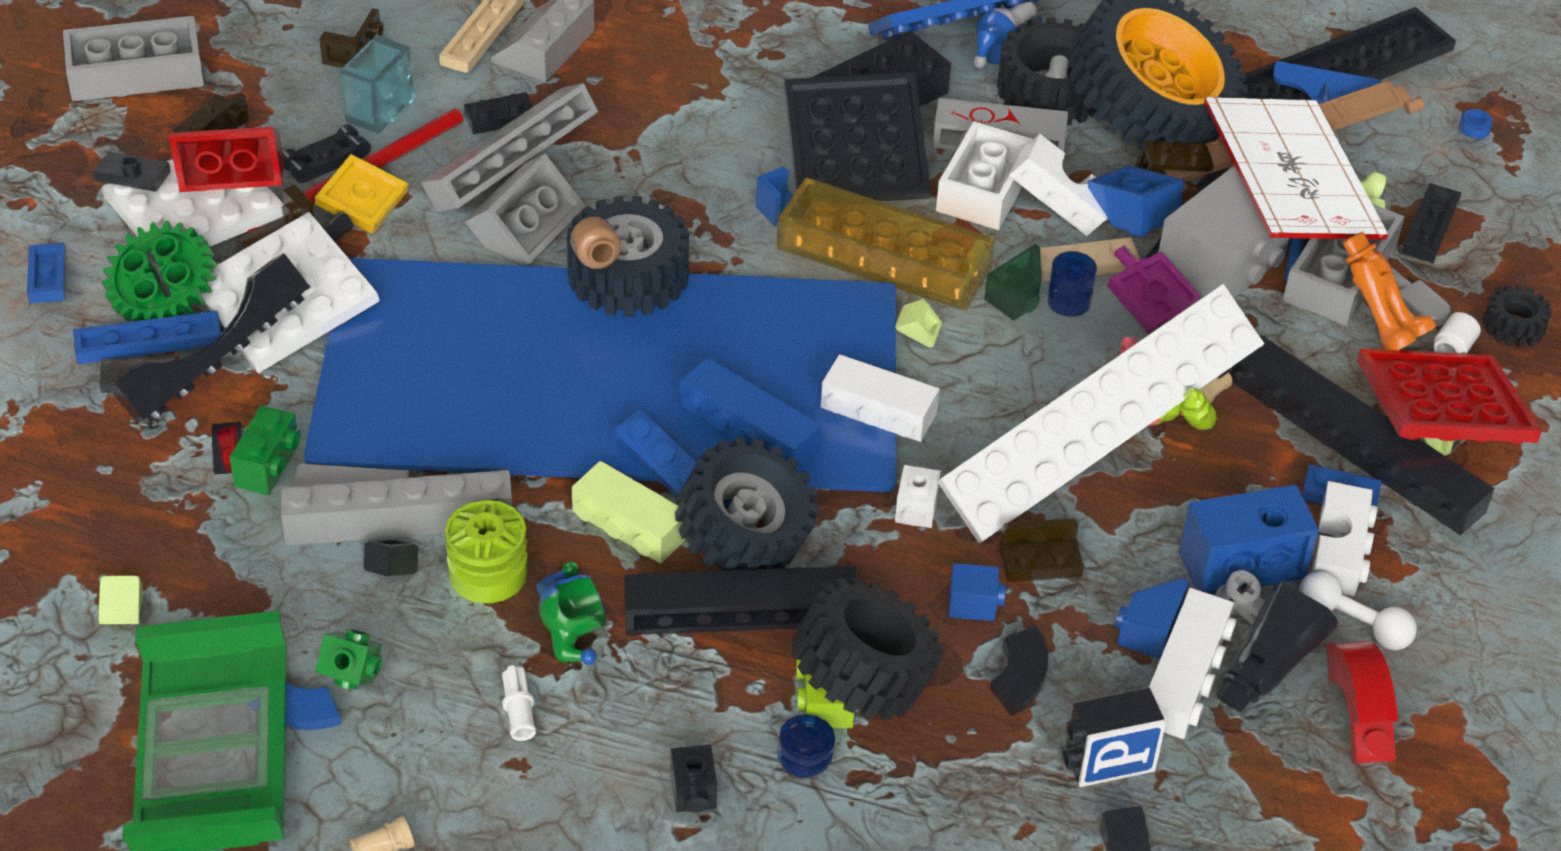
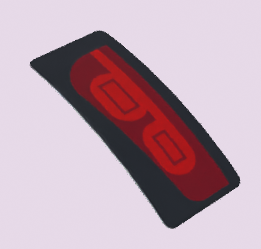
[212,422,242,475]

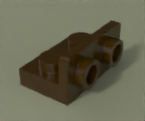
[174,92,249,133]
[1000,518,1084,582]

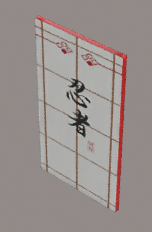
[1204,97,1388,240]

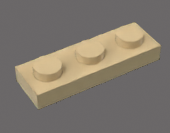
[1032,237,1140,282]

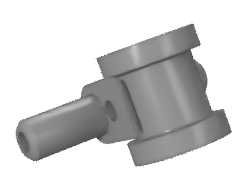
[1214,570,1264,642]

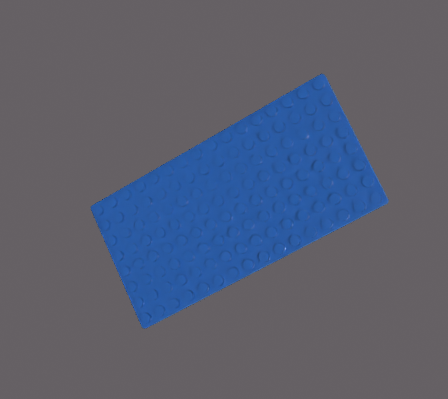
[304,258,896,492]

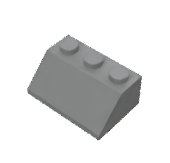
[491,0,595,82]
[465,153,585,266]

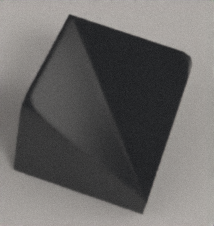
[364,539,419,576]

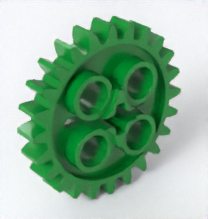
[102,220,217,322]

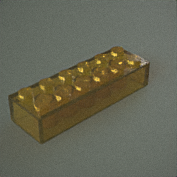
[777,178,995,311]

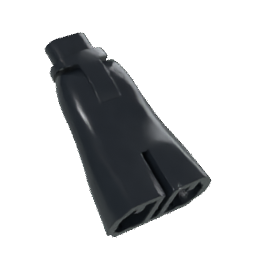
[1216,581,1338,712]

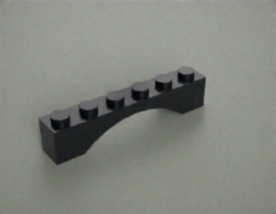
[108,253,310,422]

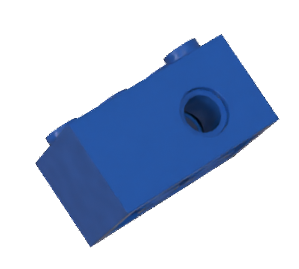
[1179,485,1319,595]

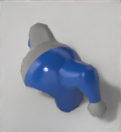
[973,2,1042,68]

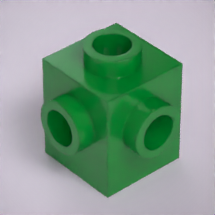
[315,629,383,690]

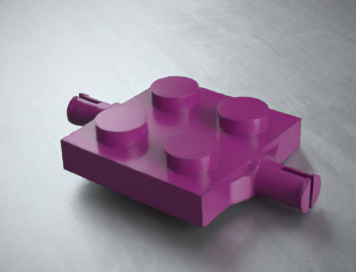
[1107,245,1202,334]

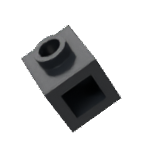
[670,745,717,813]

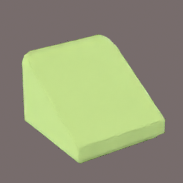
[895,299,942,348]
[99,576,143,624]

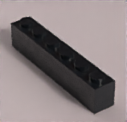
[624,566,857,635]

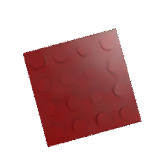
[1357,348,1542,444]

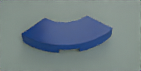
[240,682,341,730]

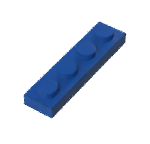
[73,310,221,364]
[613,409,733,510]

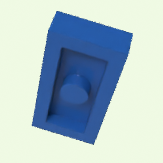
[27,243,66,303]
[1302,464,1382,506]

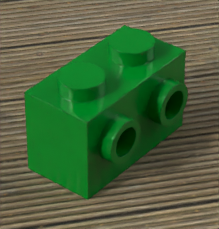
[230,405,301,496]

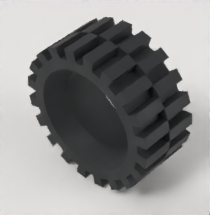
[997,18,1097,126]
[791,578,943,720]

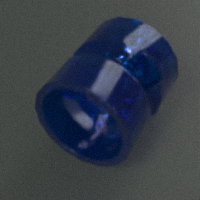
[1047,251,1097,317]

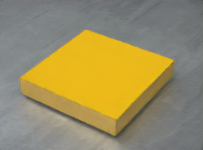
[315,154,409,234]

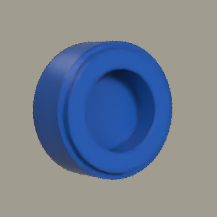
[1459,109,1493,139]

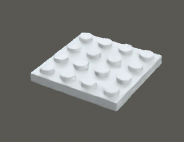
[102,159,284,255]
[200,212,380,373]

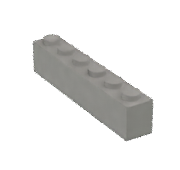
[421,83,598,212]
[281,470,512,546]

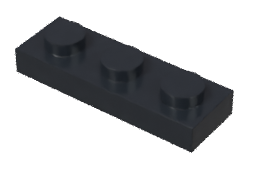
[1401,183,1462,263]

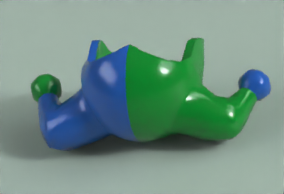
[537,561,606,665]

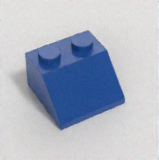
[1088,165,1183,236]

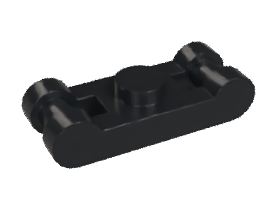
[283,124,371,183]

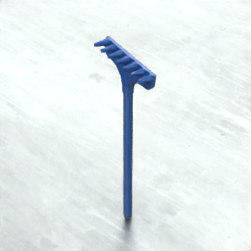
[1273,61,1381,281]

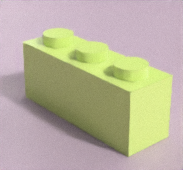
[572,461,687,564]

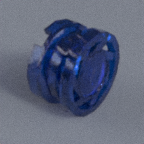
[777,714,836,777]

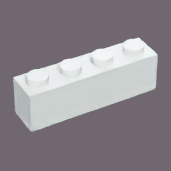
[1149,588,1237,739]

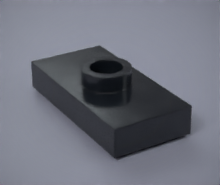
[92,152,171,192]

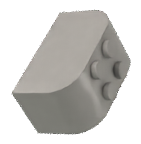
[1158,166,1290,297]

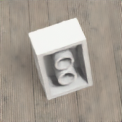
[936,121,1033,230]

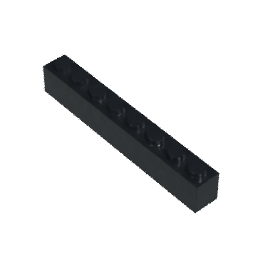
[1230,335,1495,536]

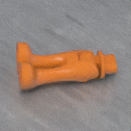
[1342,231,1437,351]

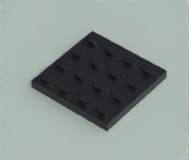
[784,72,931,206]

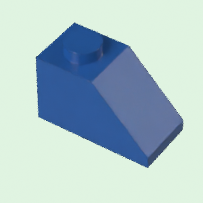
[1114,578,1189,659]

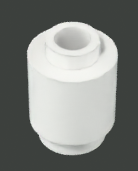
[1434,312,1481,354]

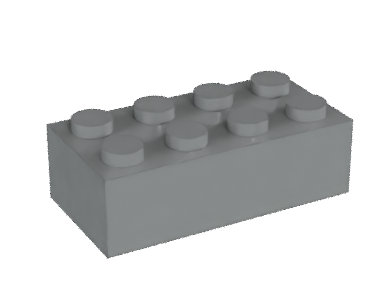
[63,16,204,101]
[1283,204,1405,326]

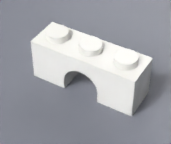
[1009,134,1107,236]
[1312,481,1377,596]

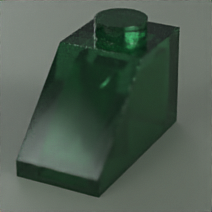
[984,244,1041,321]

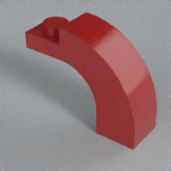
[1326,641,1398,763]

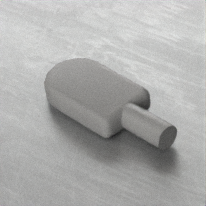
[1391,268,1452,327]

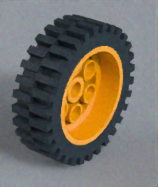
[1068,0,1247,150]

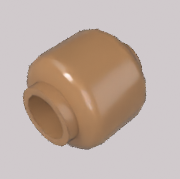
[570,217,621,269]

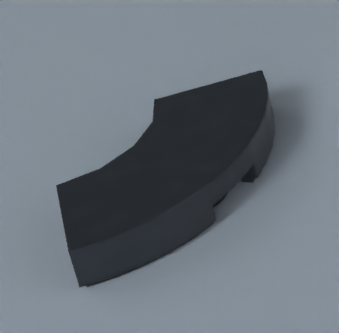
[990,625,1048,717]

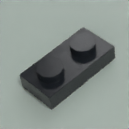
[464,92,533,135]

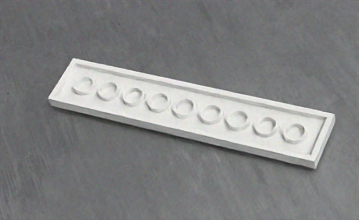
[937,284,1264,543]

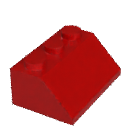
[169,127,284,192]

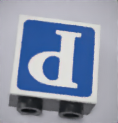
[1062,688,1166,787]

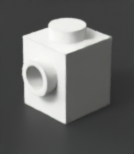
[895,465,941,528]

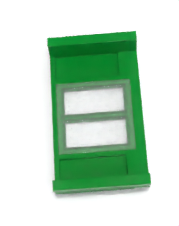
[122,610,287,851]

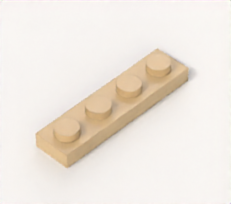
[439,0,525,74]

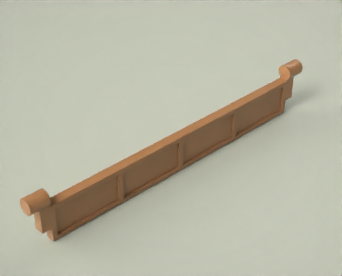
[1163,80,1425,193]

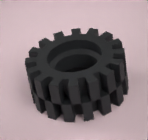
[1483,285,1552,348]

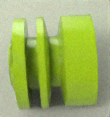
[444,500,528,604]

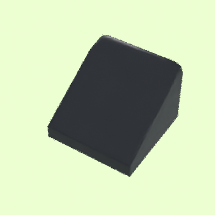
[1100,806,1151,851]

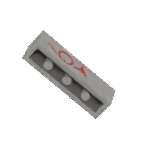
[933,98,1068,152]

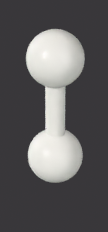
[1298,571,1417,650]

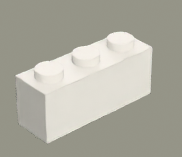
[820,354,940,442]

